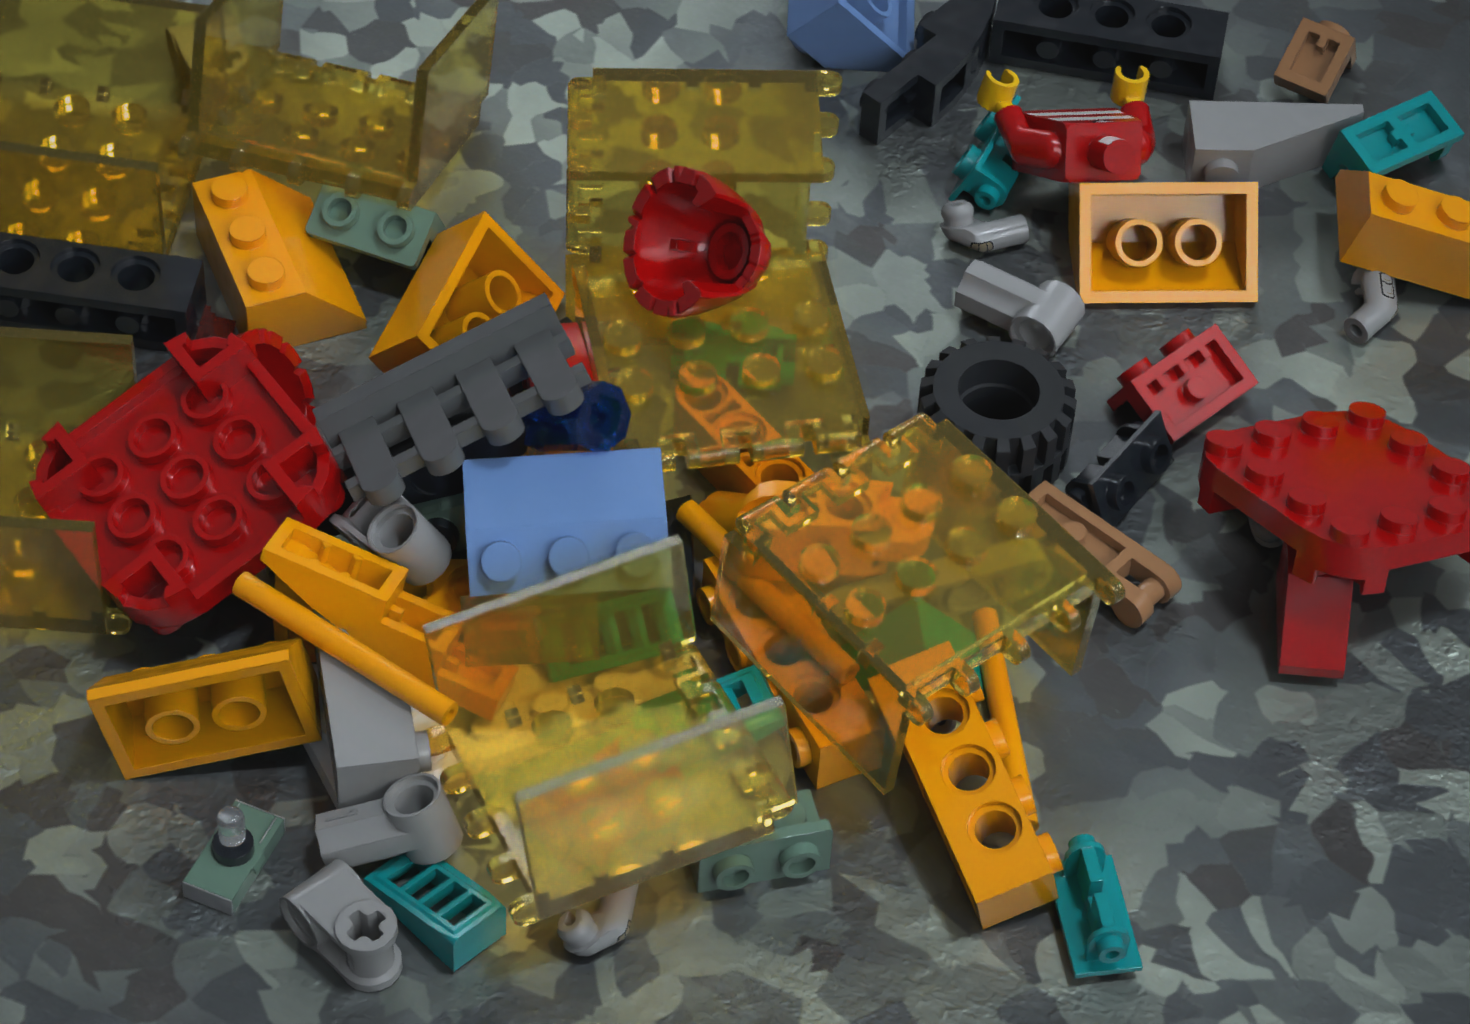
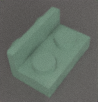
[305,177,446,270]
[678,789,833,893]

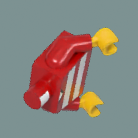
[977,66,1156,183]

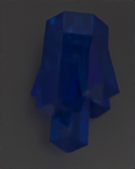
[521,381,631,452]

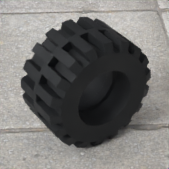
[914,336,1077,503]

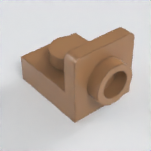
[1274,17,1356,103]

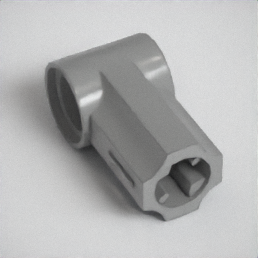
[954,259,1085,358]
[315,773,464,867]

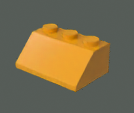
[192,169,367,347]
[1335,170,1470,299]
[1069,182,1258,303]
[369,211,565,373]
[87,637,322,780]

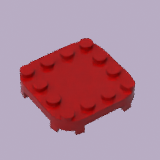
[29,332,345,635]
[1197,402,1470,595]

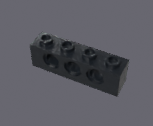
[988,0,1229,100]
[0,231,207,352]

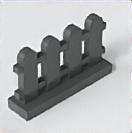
[312,292,592,506]

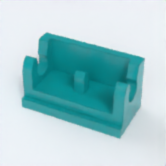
[1322,90,1465,179]

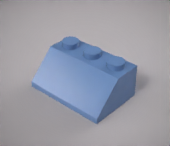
[787,0,915,72]
[462,447,671,597]

